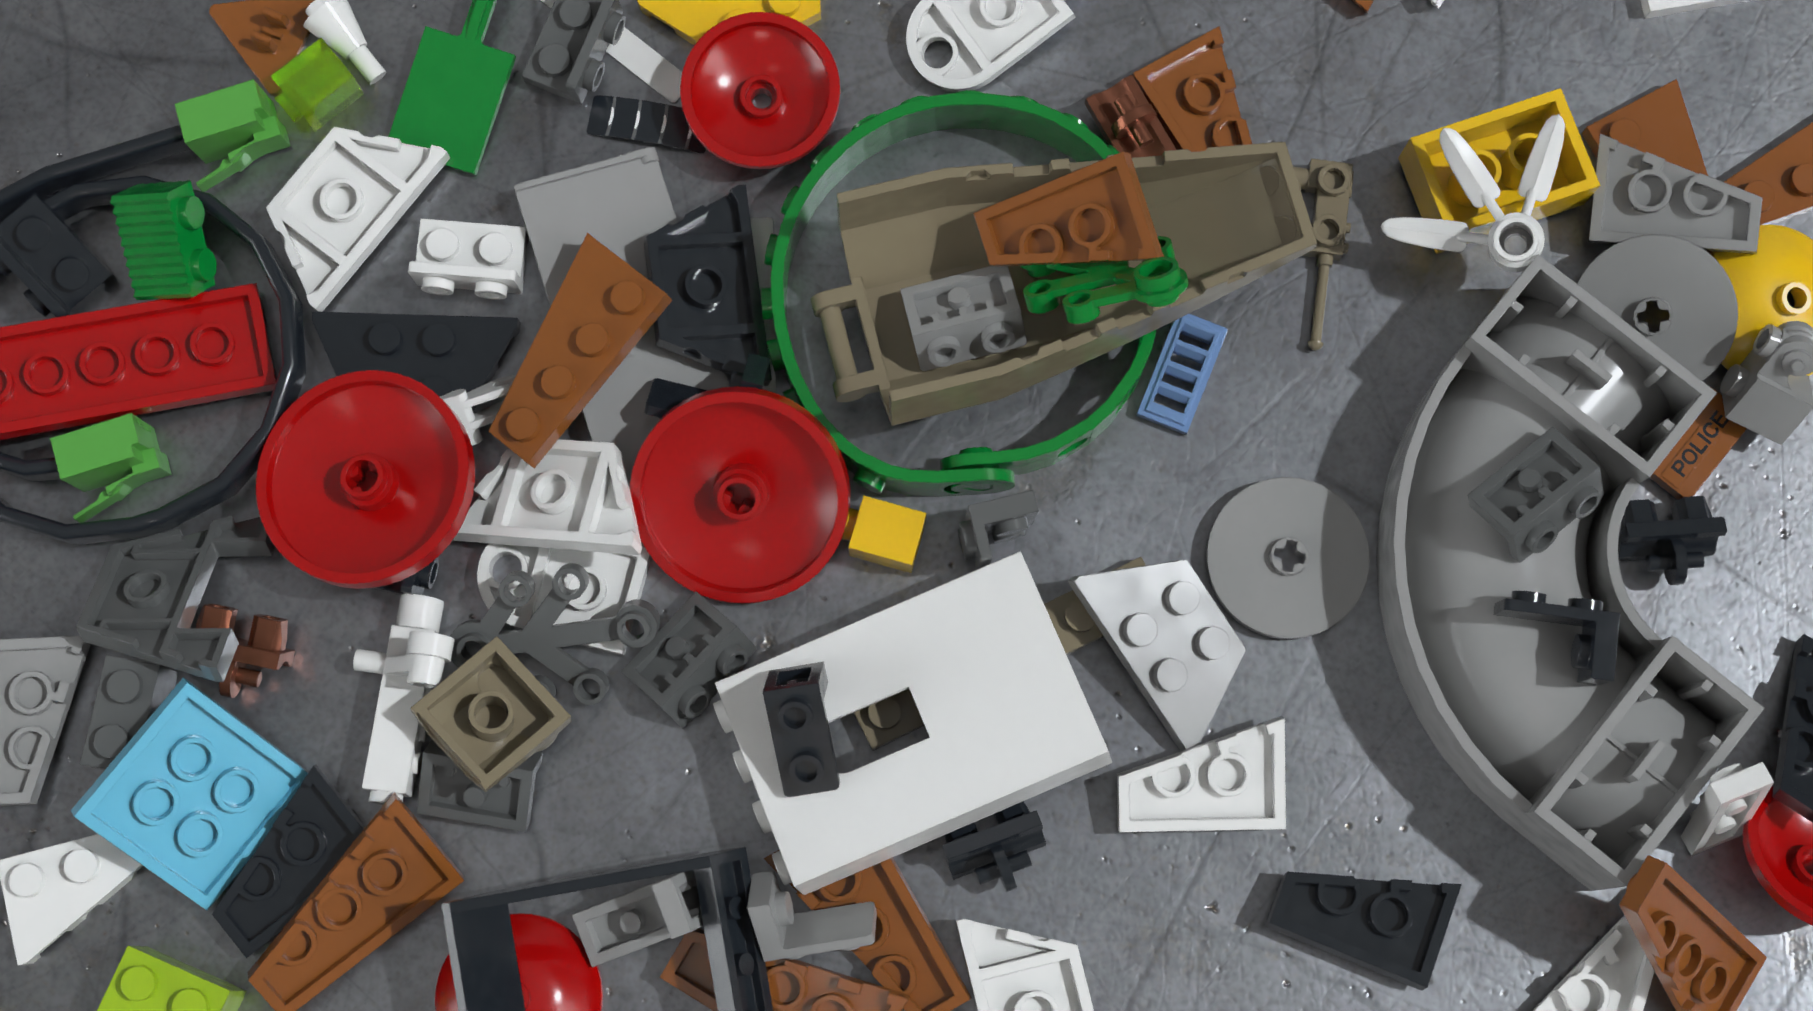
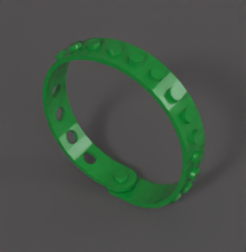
[761,90,1157,497]

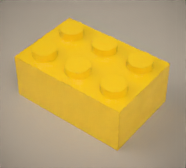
[1398,88,1601,254]

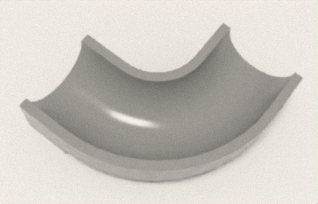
[1376,254,1764,891]

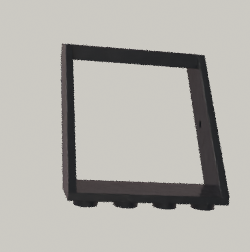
[441,847,773,1011]

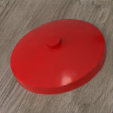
[256,370,475,589]
[630,386,850,603]

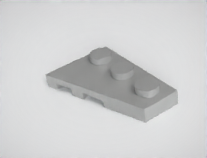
[1589,134,1763,254]
[0,636,91,806]

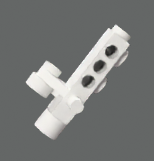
[353,594,455,805]

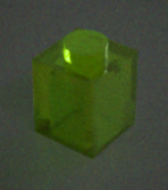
[271,38,364,132]

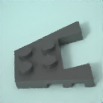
[76,514,275,682]

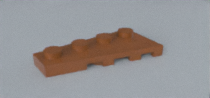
[1581,79,1712,254]
[247,792,465,1011]
[764,850,972,1011]
[660,929,910,1011]

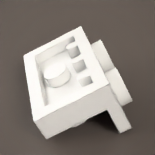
[408,218,529,300]

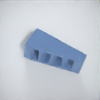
[1136,314,1228,435]

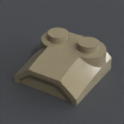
[410,636,571,793]

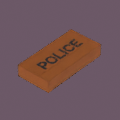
[1650,387,1747,500]

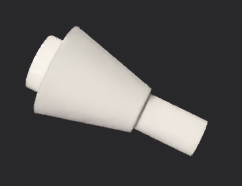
[303,0,387,85]

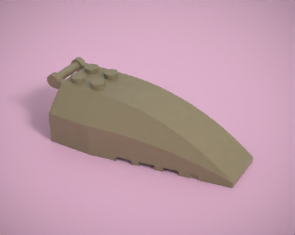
[810,142,1317,426]

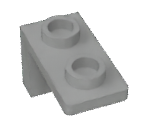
[747,870,877,962]

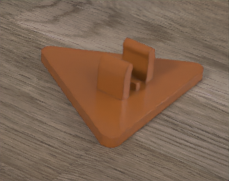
[209,0,315,96]

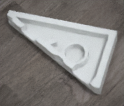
[0,834,143,966]
[1533,915,1655,1011]

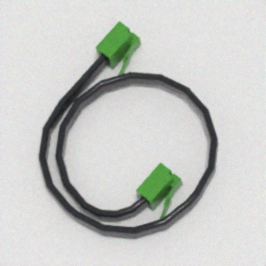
[0,79,306,545]

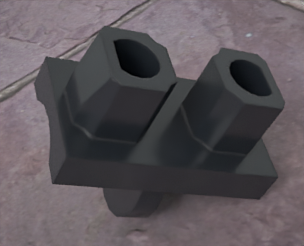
[1618,496,1727,585]
[942,801,1046,892]

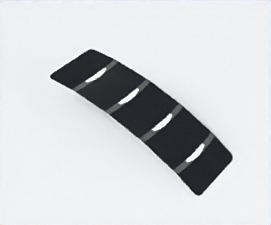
[587,95,706,154]

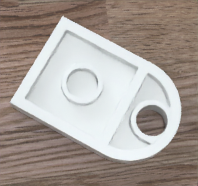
[906,0,1076,92]
[477,543,652,656]

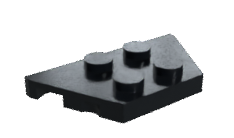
[644,185,772,386]
[312,312,521,411]

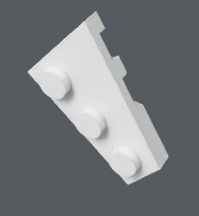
[1117,716,1286,832]

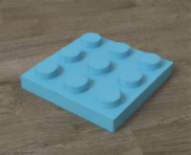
[71,677,309,910]

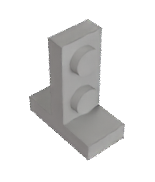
[572,870,703,967]

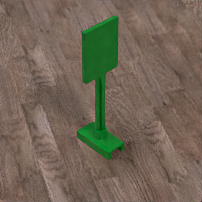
[388,0,516,176]

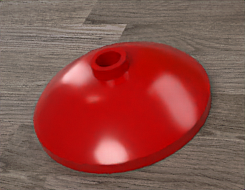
[680,12,840,169]
[1743,786,1813,926]
[435,913,604,1011]

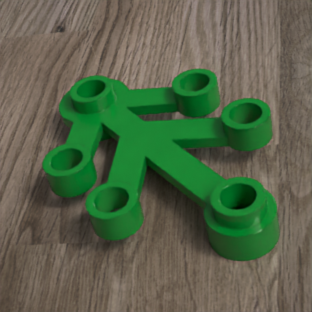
[1020,236,1189,324]

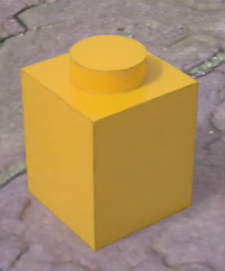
[841,495,927,573]

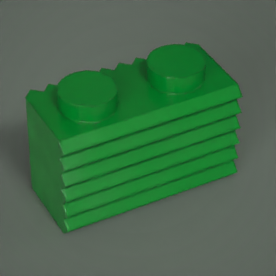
[110,180,217,300]

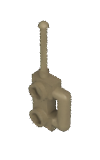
[1293,158,1354,351]

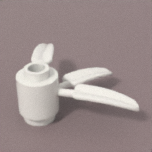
[1381,114,1565,272]

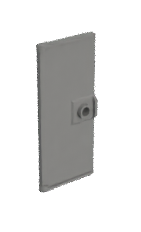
[514,147,729,488]

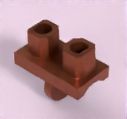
[1085,74,1176,158]
[196,603,295,698]

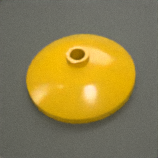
[1711,225,1813,376]

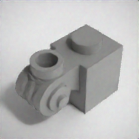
[1720,321,1813,445]

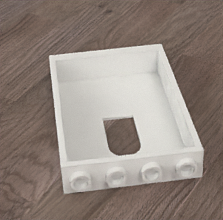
[713,551,1112,895]

